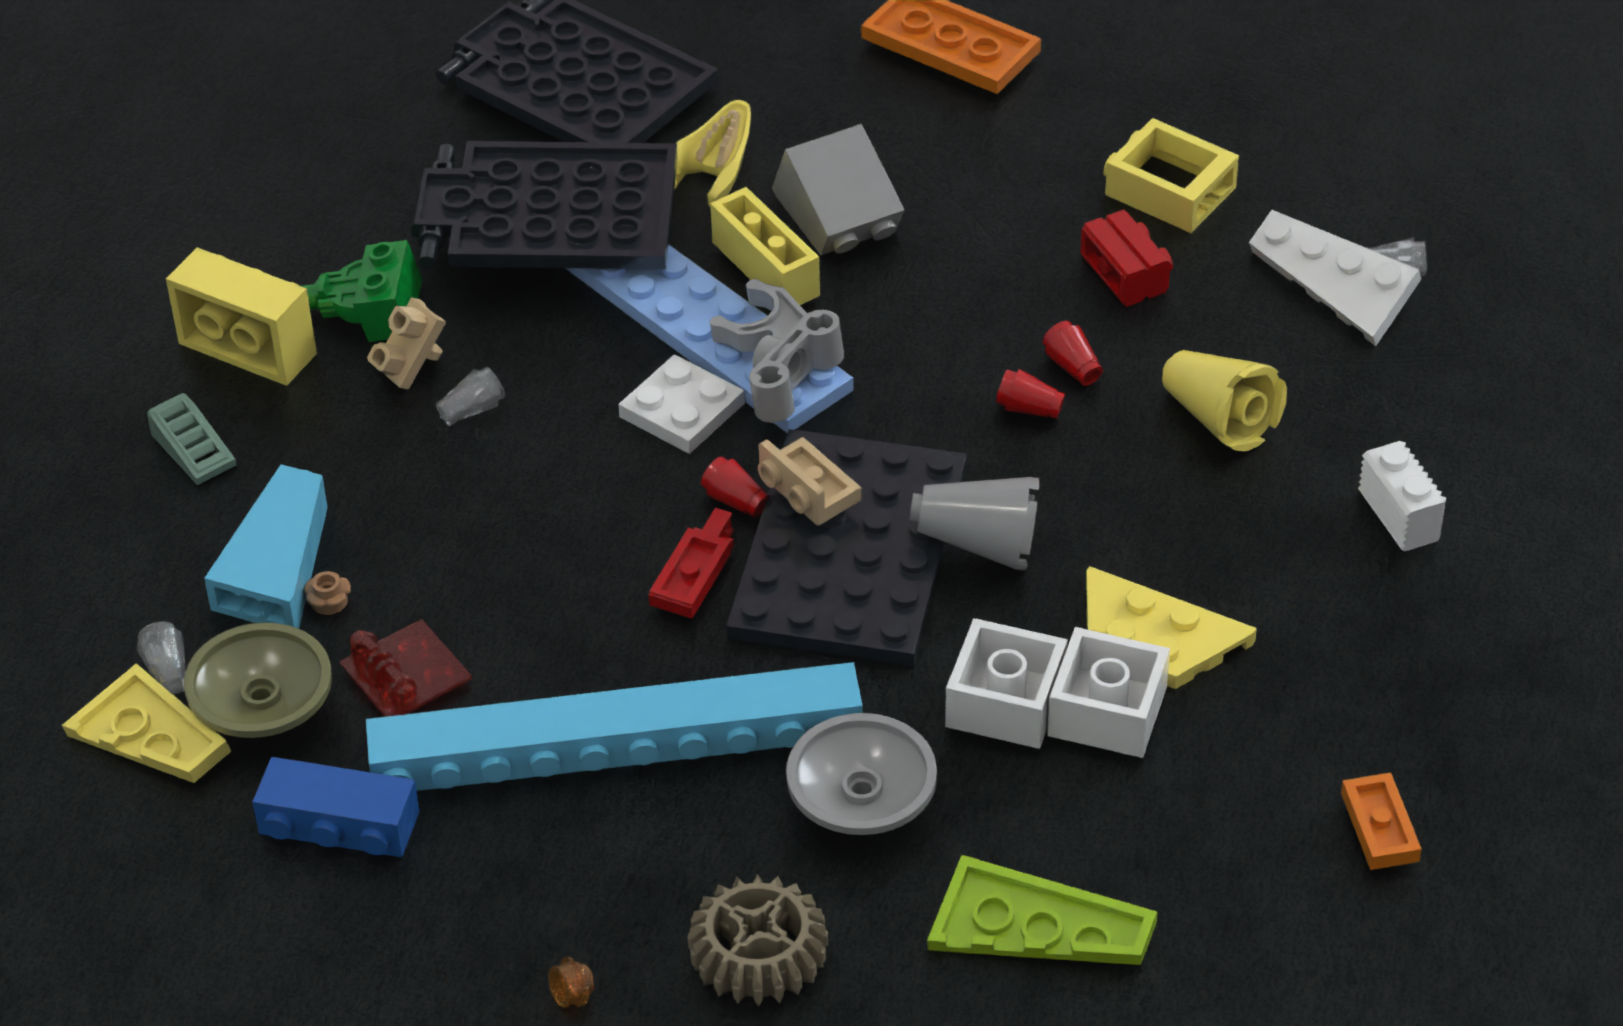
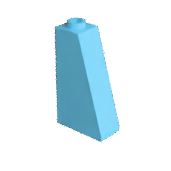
[204,464,328,629]

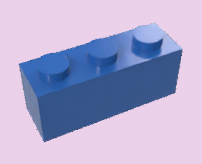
[252,757,420,857]

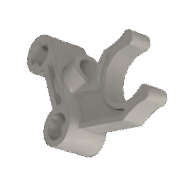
[710,279,844,423]

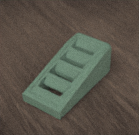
[147,393,236,485]

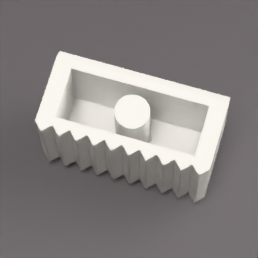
[1358,441,1446,551]

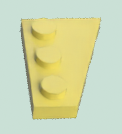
[62,663,231,783]

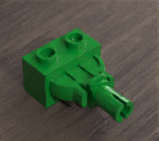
[300,240,423,342]

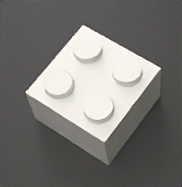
[945,618,1068,749]
[1048,627,1170,758]

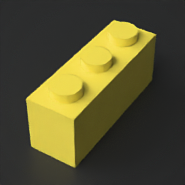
[710,187,820,305]

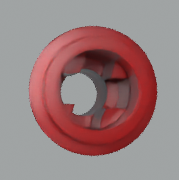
[1042,321,1103,386]
[995,369,1065,419]
[701,456,770,518]

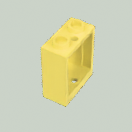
[1104,118,1239,233]

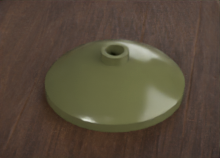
[184,623,332,738]

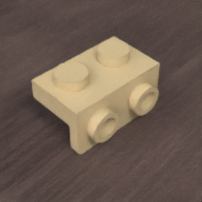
[758,437,861,526]

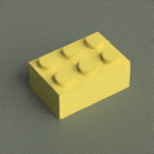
[166,247,317,386]

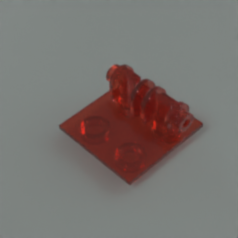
[340,619,472,717]

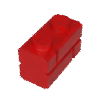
[1080,209,1173,307]

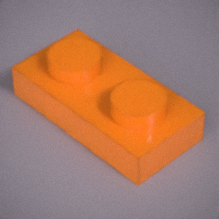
[1341,773,1421,870]

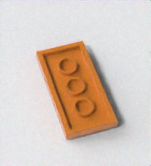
[861,0,1041,94]

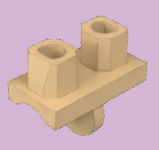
[367,297,446,390]

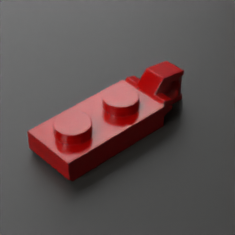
[648,508,734,619]

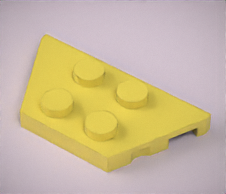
[1086,566,1257,689]

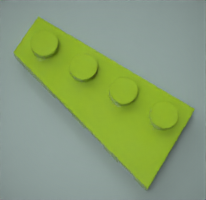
[927,855,1157,965]

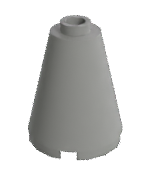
[909,477,1039,571]

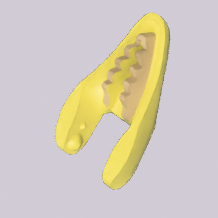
[674,100,751,207]

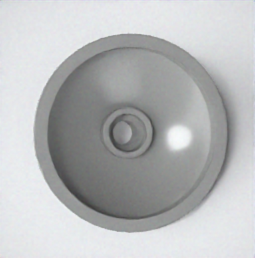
[786,713,937,835]

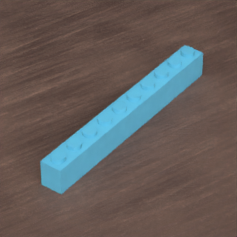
[366,662,863,791]

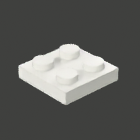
[619,354,745,454]

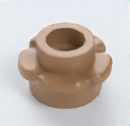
[304,571,351,615]

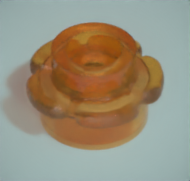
[548,957,594,1008]

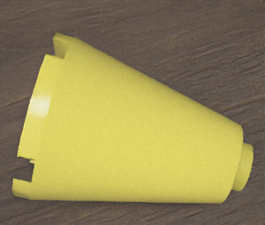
[1162,350,1287,452]

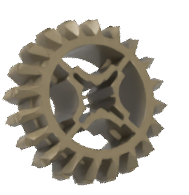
[688,874,828,1006]

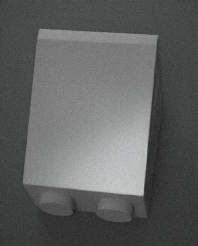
[772,124,905,255]

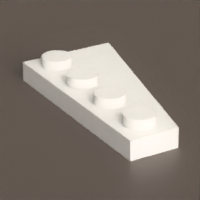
[1249,210,1422,346]

